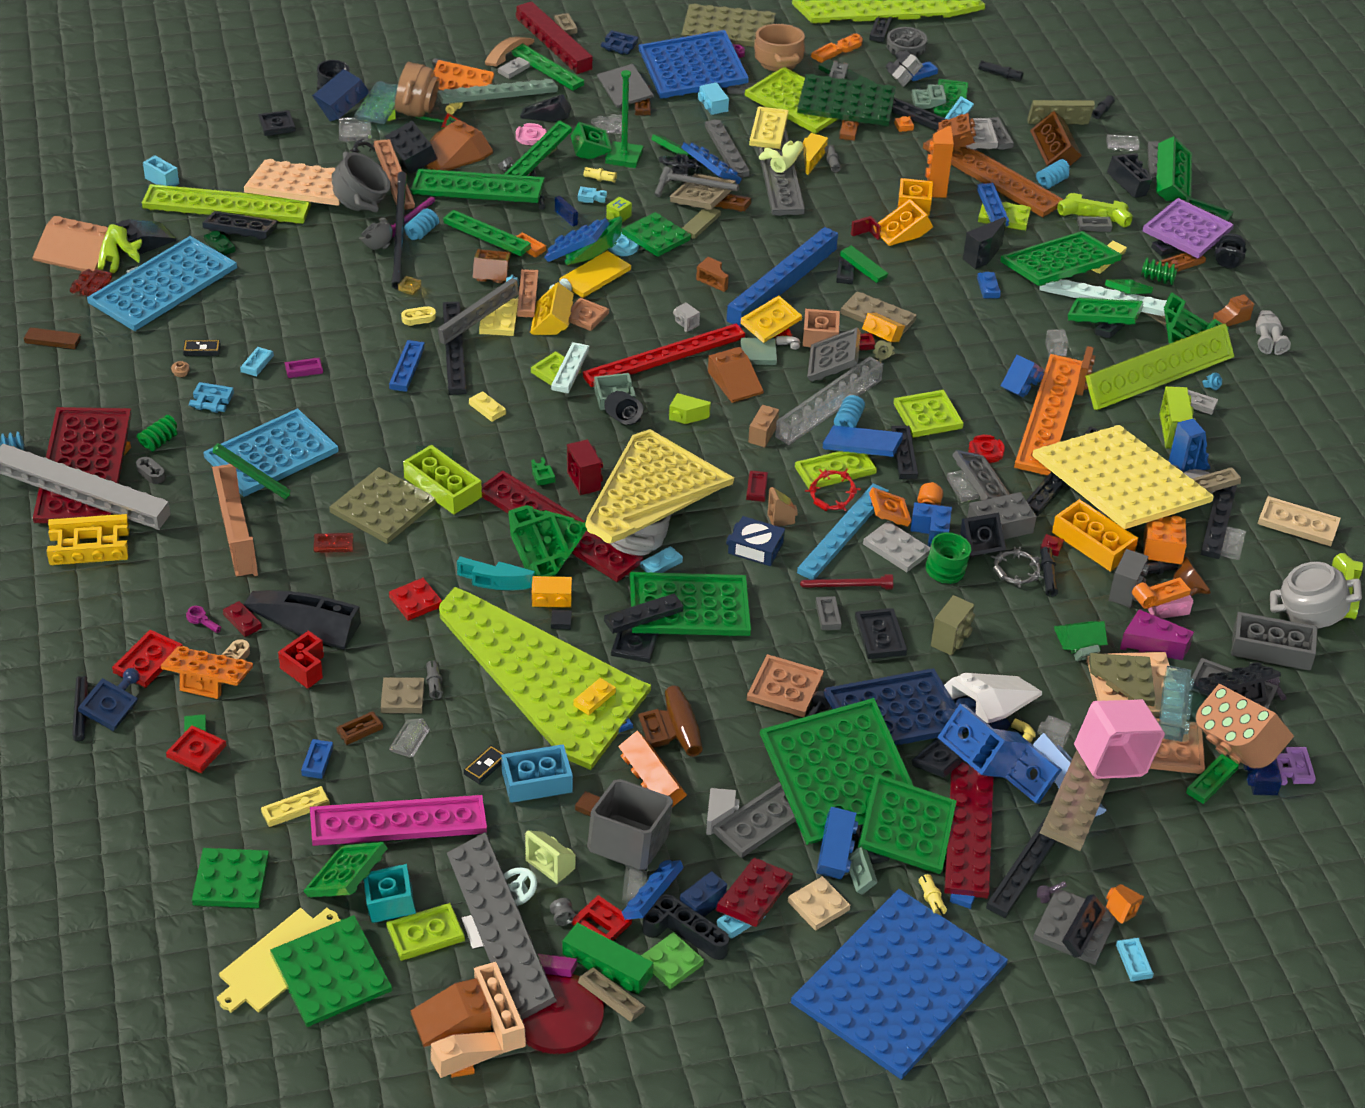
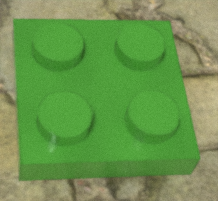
[641,932,704,990]

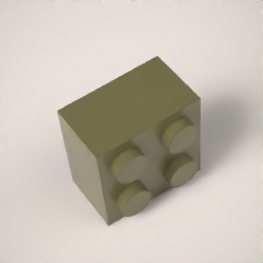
[931,595,975,656]

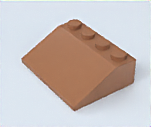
[33,216,118,274]

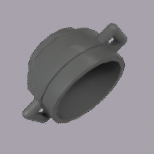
[332,152,390,212]

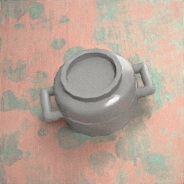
[611,515,671,555]
[1270,562,1362,628]

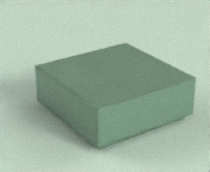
[1074,645,1100,662]

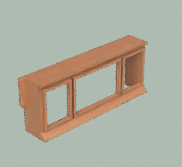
[212,464,258,577]

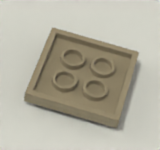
[670,174,736,210]

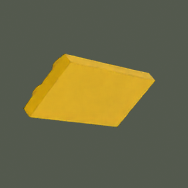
[559,250,631,298]

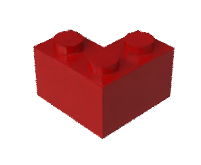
[278,630,324,689]

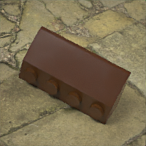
[1030,111,1082,166]

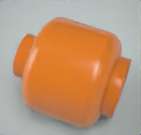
[917,482,943,506]

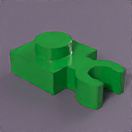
[531,457,555,486]

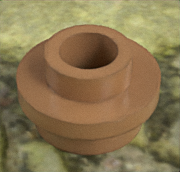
[171,361,190,377]

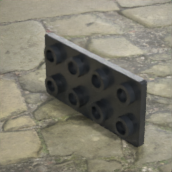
[1191,662,1281,703]

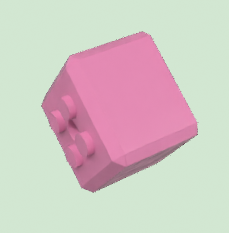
[1074,699,1165,779]

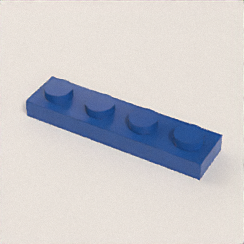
[977,183,1009,226]
[389,340,425,392]
[622,860,684,920]

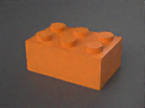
[1144,516,1186,565]

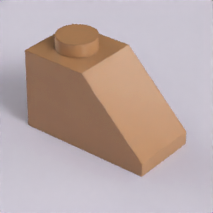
[767,487,798,527]

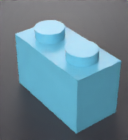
[698,83,729,115]
[143,156,179,186]

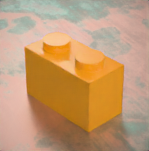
[862,313,905,342]
[532,576,572,607]

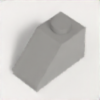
[706,788,740,835]

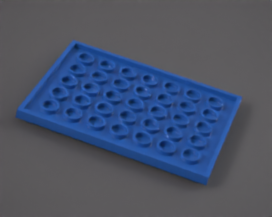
[791,889,1008,1080]

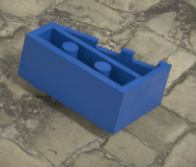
[1169,419,1210,473]

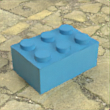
[501,744,573,803]

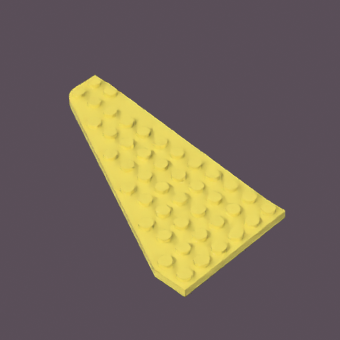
[585,429,734,544]

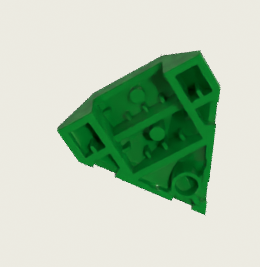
[565,216,622,265]
[1164,293,1229,344]
[508,505,587,577]

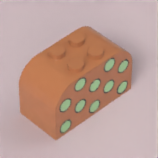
[1196,684,1294,768]

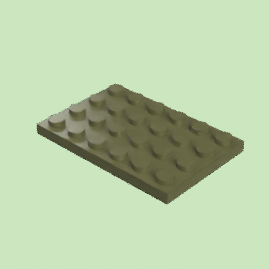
[681,4,775,47]

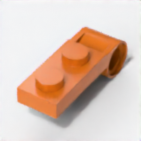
[1132,577,1191,609]

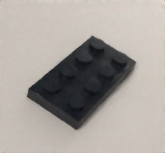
[202,211,277,239]

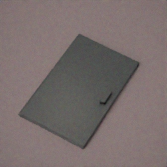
[597,64,654,108]

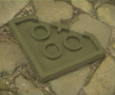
[1089,653,1156,706]

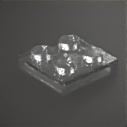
[339,117,371,142]

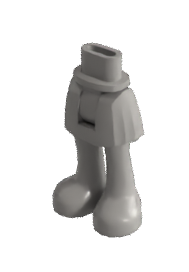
[1256,310,1291,355]

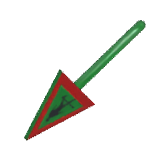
[416,113,461,129]

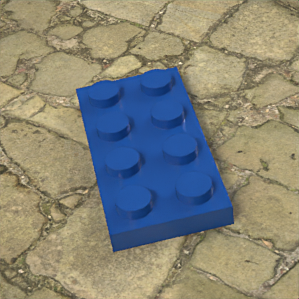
[681,142,742,184]
[545,218,610,262]

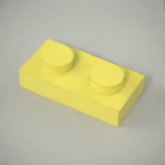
[469,391,506,422]

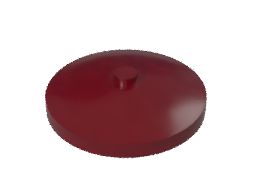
[521,974,604,1054]

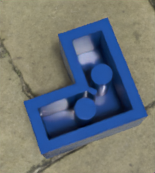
[1001,355,1044,398]
[910,502,952,547]

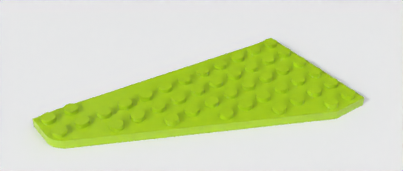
[439,587,651,770]

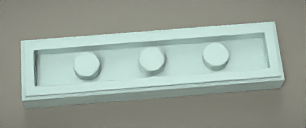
[551,342,589,393]

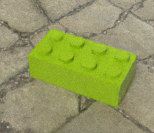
[403,445,482,515]

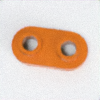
[837,34,863,53]

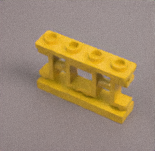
[47,514,129,565]

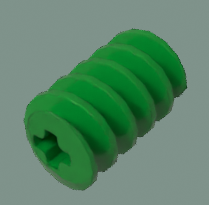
[1141,257,1178,285]
[137,415,178,452]

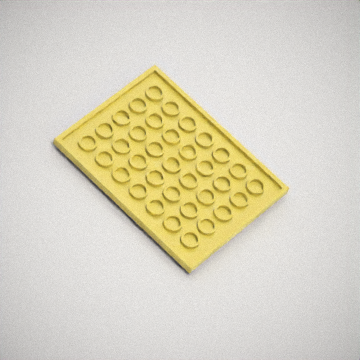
[1032,425,1214,529]

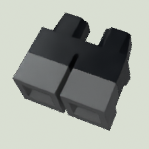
[886,50,923,87]

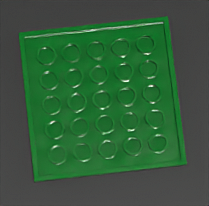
[760,698,913,845]

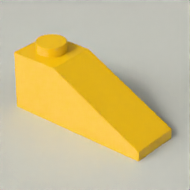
[803,133,828,175]

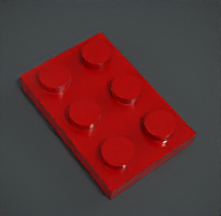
[112,630,183,688]

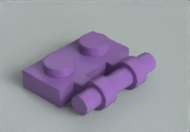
[1271,747,1316,785]

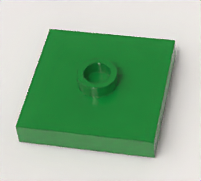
[1105,279,1153,294]

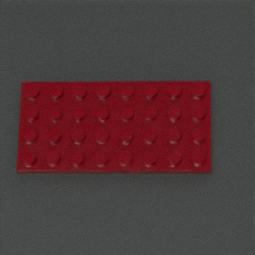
[33,407,132,523]

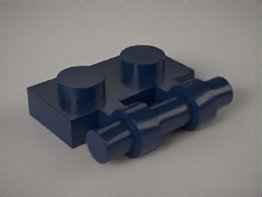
[601,30,638,55]

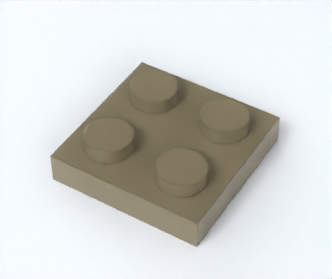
[381,677,425,713]

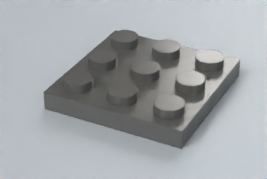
[807,327,861,382]
[1033,888,1117,965]

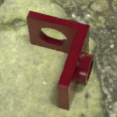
[851,216,881,240]

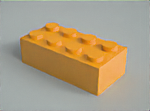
[1052,499,1138,572]

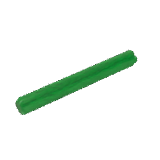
[212,443,290,499]

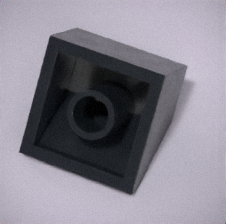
[960,512,1006,558]

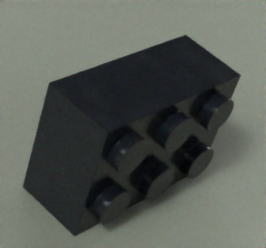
[385,121,437,174]

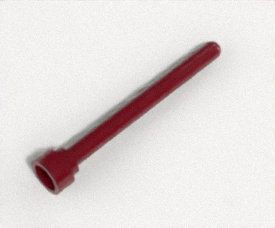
[800,574,893,590]

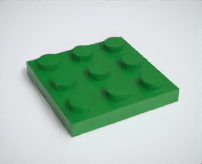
[621,212,691,257]
[304,842,388,897]
[192,848,269,908]

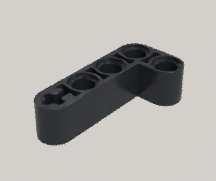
[642,895,729,960]

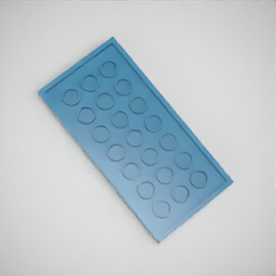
[87,236,237,331]

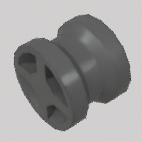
[550,898,576,926]

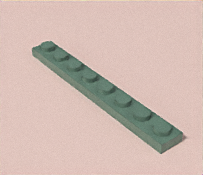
[437,79,558,104]

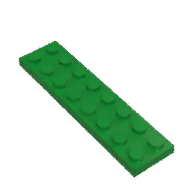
[411,169,545,203]

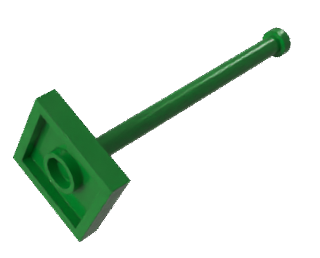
[605,70,643,168]

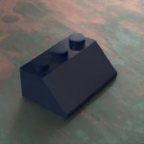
[312,69,370,121]

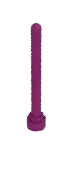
[391,197,435,238]

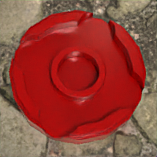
[969,435,1005,463]

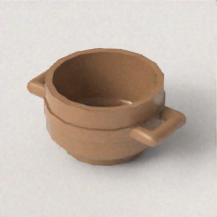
[754,24,805,71]
[395,62,440,118]

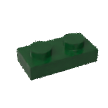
[204,231,235,256]

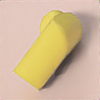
[1011,718,1036,743]

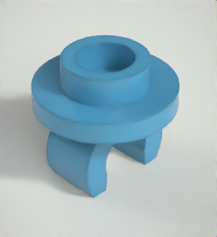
[1202,373,1222,390]

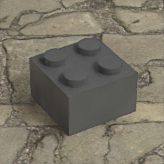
[1109,549,1150,608]

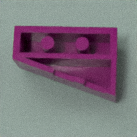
[1120,609,1194,660]

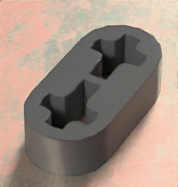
[136,457,165,484]

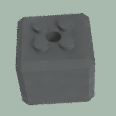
[587,779,673,870]

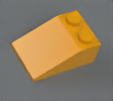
[874,199,933,246]

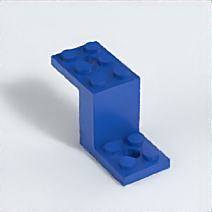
[937,704,1062,803]

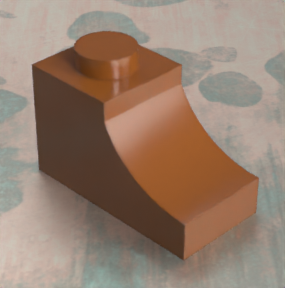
[696,257,729,292]
[1213,294,1254,327]

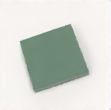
[740,338,777,365]

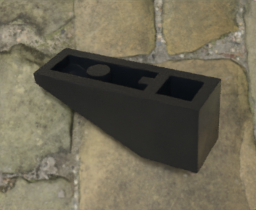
[520,94,571,122]

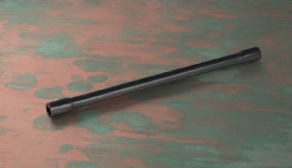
[392,172,407,289]

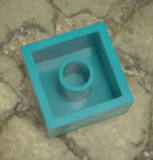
[364,864,416,923]

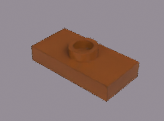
[839,120,859,141]

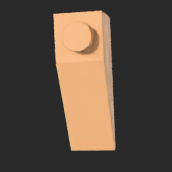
[431,1032,503,1078]

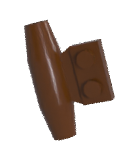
[638,686,703,757]

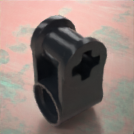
[671,154,689,181]

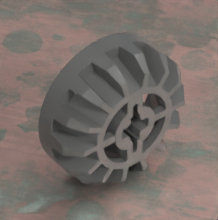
[887,27,927,57]

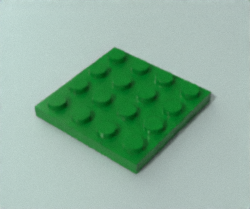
[858,774,956,874]
[270,915,392,1027]

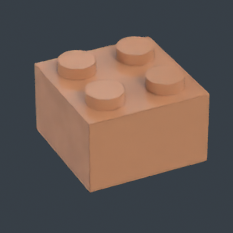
[803,309,840,347]

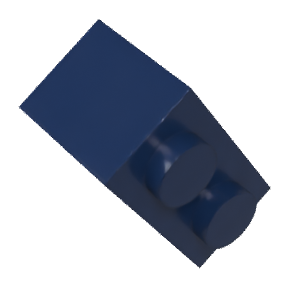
[680,871,727,917]

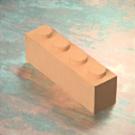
[474,962,526,1053]

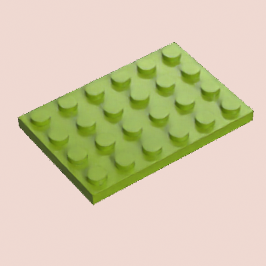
[745,67,838,134]

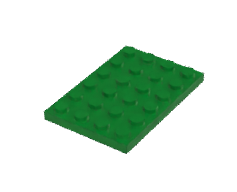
[1001,231,1122,286]
[630,572,751,636]

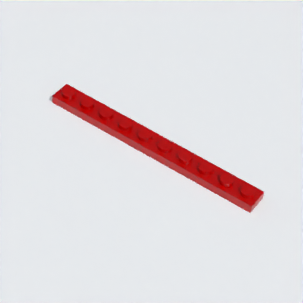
[583,323,745,387]

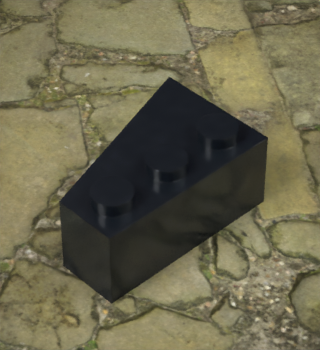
[1107,153,1152,198]

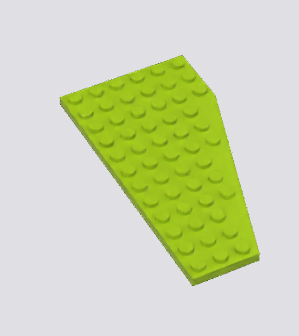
[792,0,985,23]

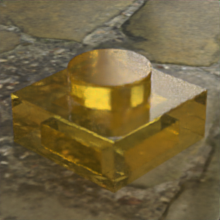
[398,276,421,295]

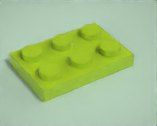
[978,202,1031,231]

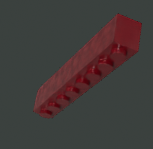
[516,1,593,74]

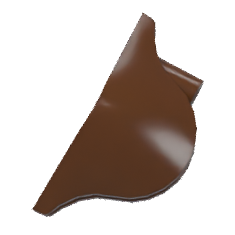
[1174,557,1211,596]

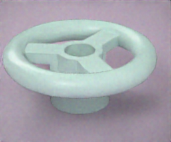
[504,867,537,906]

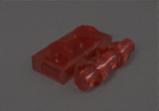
[69,269,112,296]

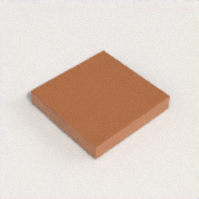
[568,298,609,331]

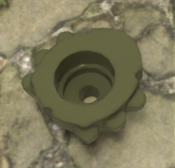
[873,340,895,361]

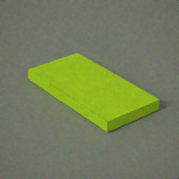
[795,451,877,489]

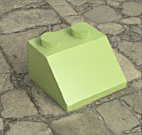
[525,830,575,884]

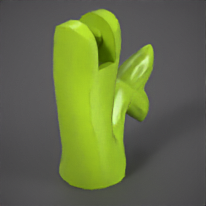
[98,224,142,273]

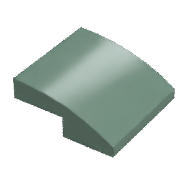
[911,85,946,109]

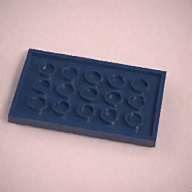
[824,668,968,746]

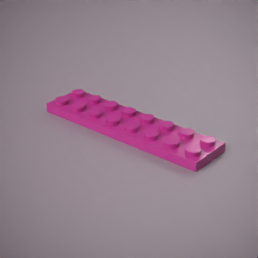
[310,795,487,846]

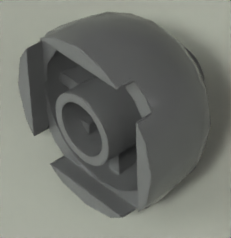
[359,217,393,250]

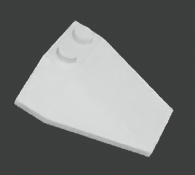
[944,673,1042,723]

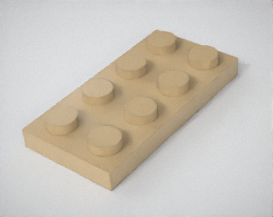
[1258,496,1341,546]

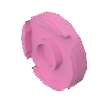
[516,123,547,145]

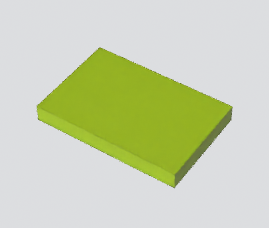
[386,903,465,961]

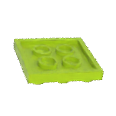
[893,390,963,437]

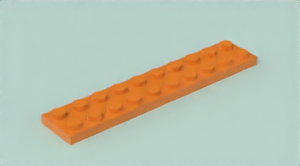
[1014,354,1083,475]

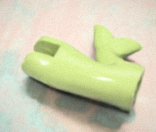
[759,141,803,173]

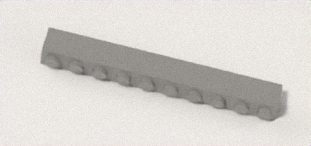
[0,444,171,530]

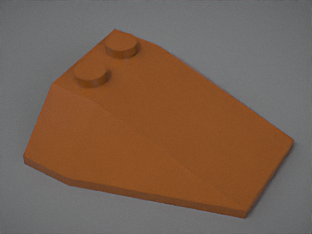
[424,120,493,171]

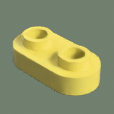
[401,307,436,326]

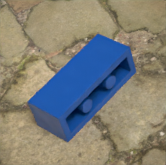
[816,807,858,879]

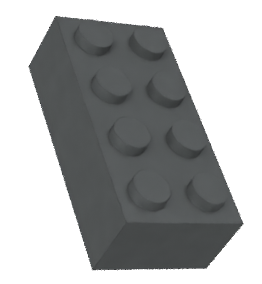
[1231,612,1317,671]

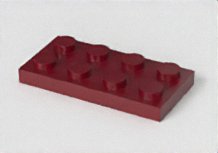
[717,858,793,928]

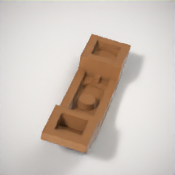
[485,37,535,67]

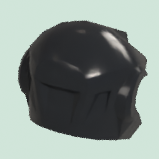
[1214,233,1247,268]

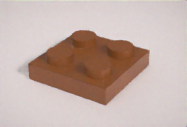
[1076,346,1096,396]

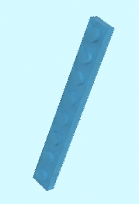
[797,483,889,580]

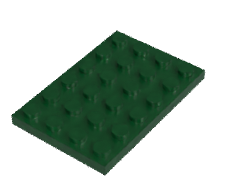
[797,74,896,126]

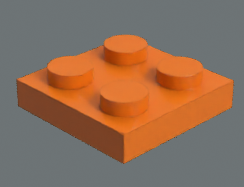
[869,487,912,527]

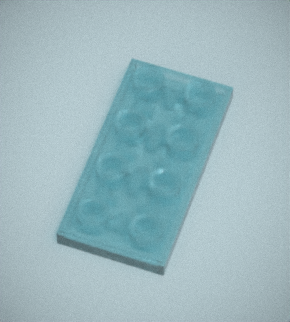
[355,81,398,124]

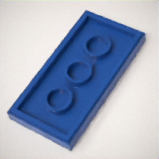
[823,425,903,457]

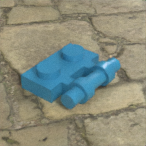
[189,382,234,413]

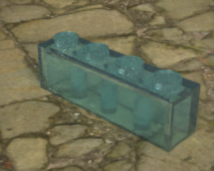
[1159,665,1194,742]

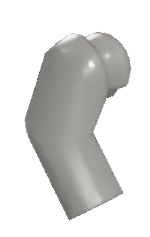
[776,336,800,349]

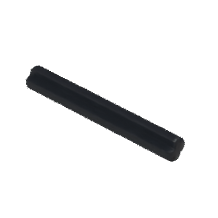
[72,676,88,742]

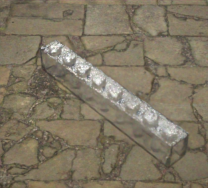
[775,356,883,445]

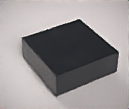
[551,610,572,630]

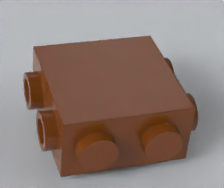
[937,113,977,150]

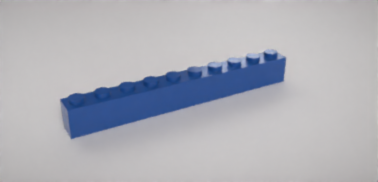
[727,227,838,328]

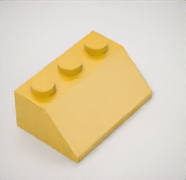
[530,282,574,335]

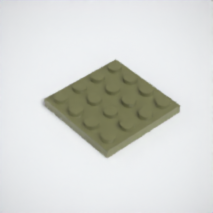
[329,467,437,544]

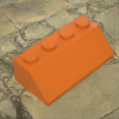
[925,126,954,198]

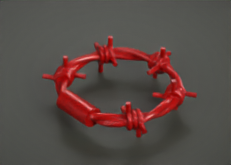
[805,468,861,512]

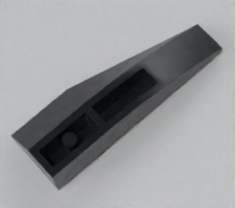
[244,590,361,650]

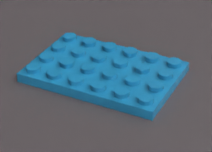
[203,408,339,497]

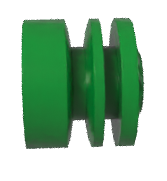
[925,532,971,584]

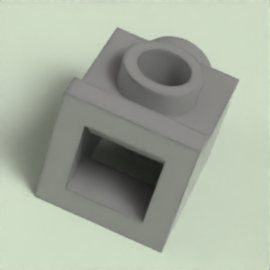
[673,303,700,333]

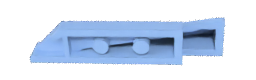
[1033,733,1106,817]

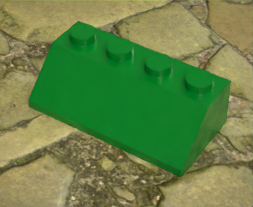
[1156,136,1192,201]

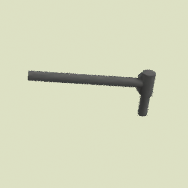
[654,166,739,197]

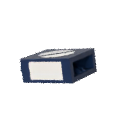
[726,516,785,566]

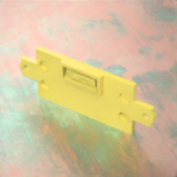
[217,908,341,1013]

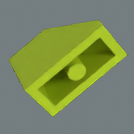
[669,393,711,424]

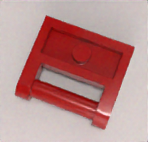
[572,895,632,941]

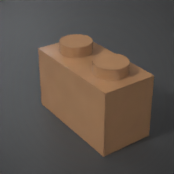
[748,405,779,447]

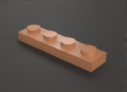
[517,270,538,317]

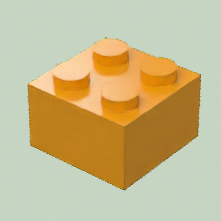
[898,178,933,216]

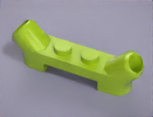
[1057,193,1133,228]
[1332,553,1363,620]

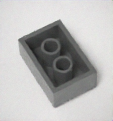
[967,492,1036,539]

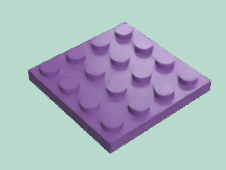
[1143,198,1234,258]

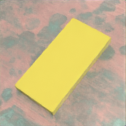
[749,107,789,149]

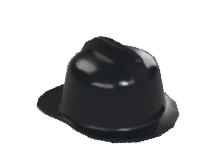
[604,391,643,425]

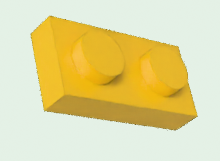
[573,678,616,715]

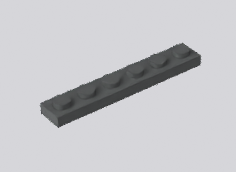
[705,119,750,178]
[438,278,519,345]

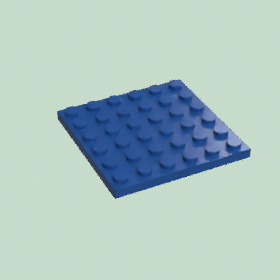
[639,30,749,98]

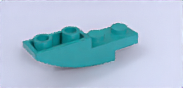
[457,556,535,590]

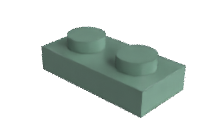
[848,847,878,895]

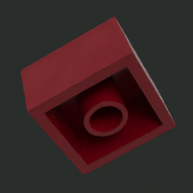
[567,439,603,495]

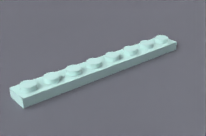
[1039,279,1167,316]

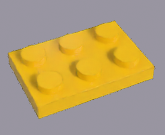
[740,295,802,343]

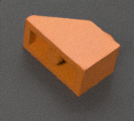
[1106,884,1144,924]

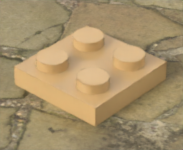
[788,876,850,931]

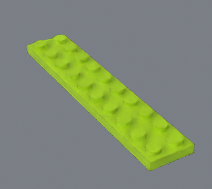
[142,184,311,223]
[1085,324,1234,410]

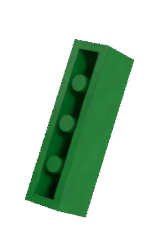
[562,923,654,995]

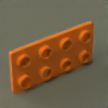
[434,60,495,101]
[161,646,253,699]

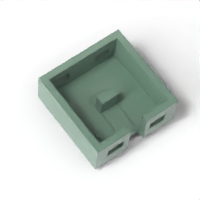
[594,373,636,410]

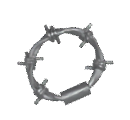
[991,547,1044,588]

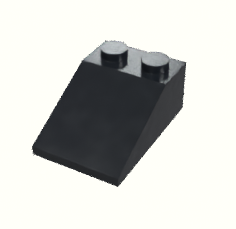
[963,217,1007,269]
[114,219,176,255]

